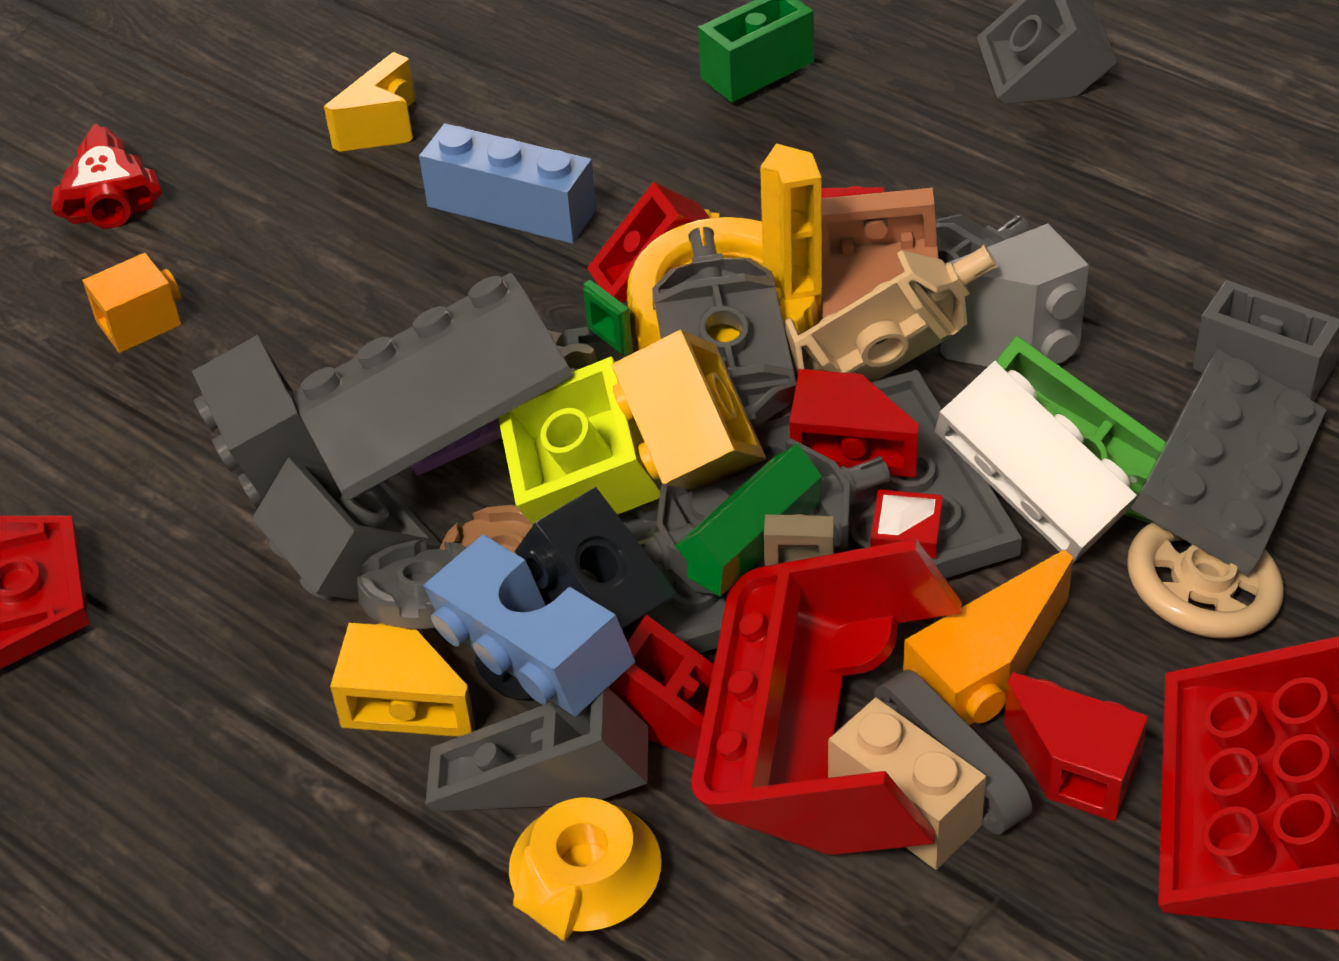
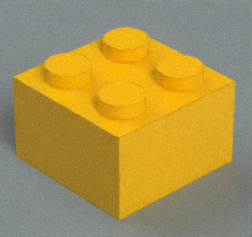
[611,329,766,490]

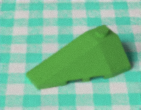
[996,335,1165,523]

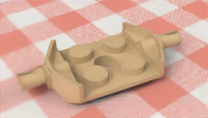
[785,244,998,383]

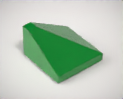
[583,280,633,356]

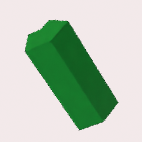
[675,443,822,597]

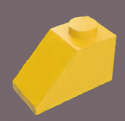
[330,623,475,737]

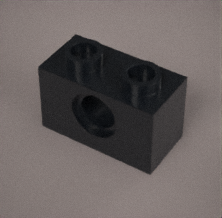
[514,487,677,637]

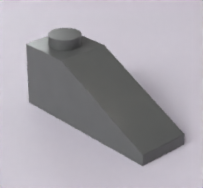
[425,687,649,811]

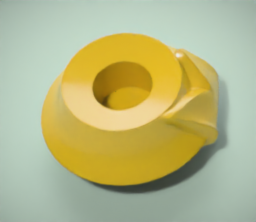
[509,797,661,941]

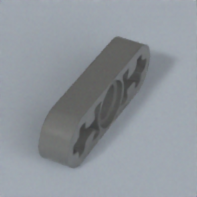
[874,670,1032,835]

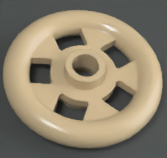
[1127,522,1284,639]

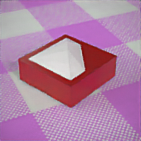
[870,489,943,559]

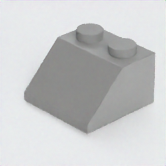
[940,223,1089,367]

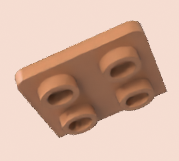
[821,187,938,318]

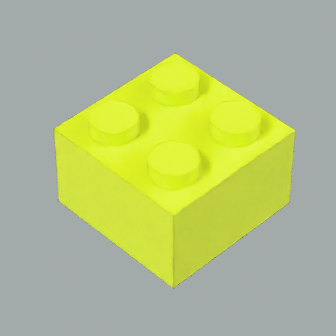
[498,356,661,525]

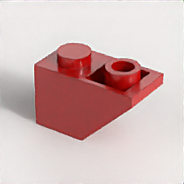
[1004,672,1148,822]

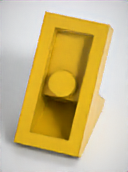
[324,52,416,152]

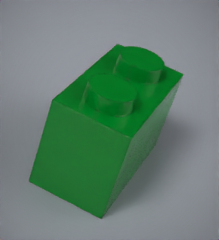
[698,0,814,103]

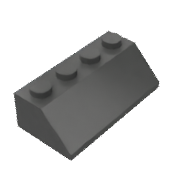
[291,272,573,501]

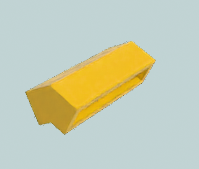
[760,144,822,301]

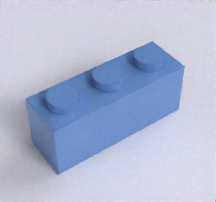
[419,123,597,244]

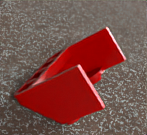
[691,539,962,855]

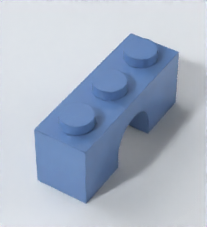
[423,534,635,717]

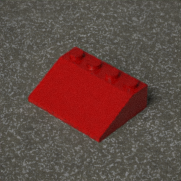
[1158,636,1339,930]

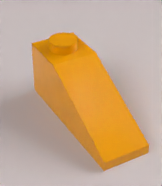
[903,549,1073,726]

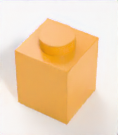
[82,253,182,353]

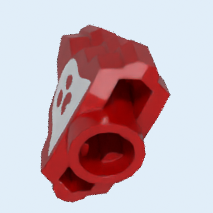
[51,124,162,229]

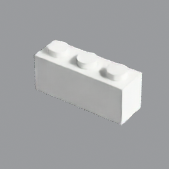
[934,361,1137,563]

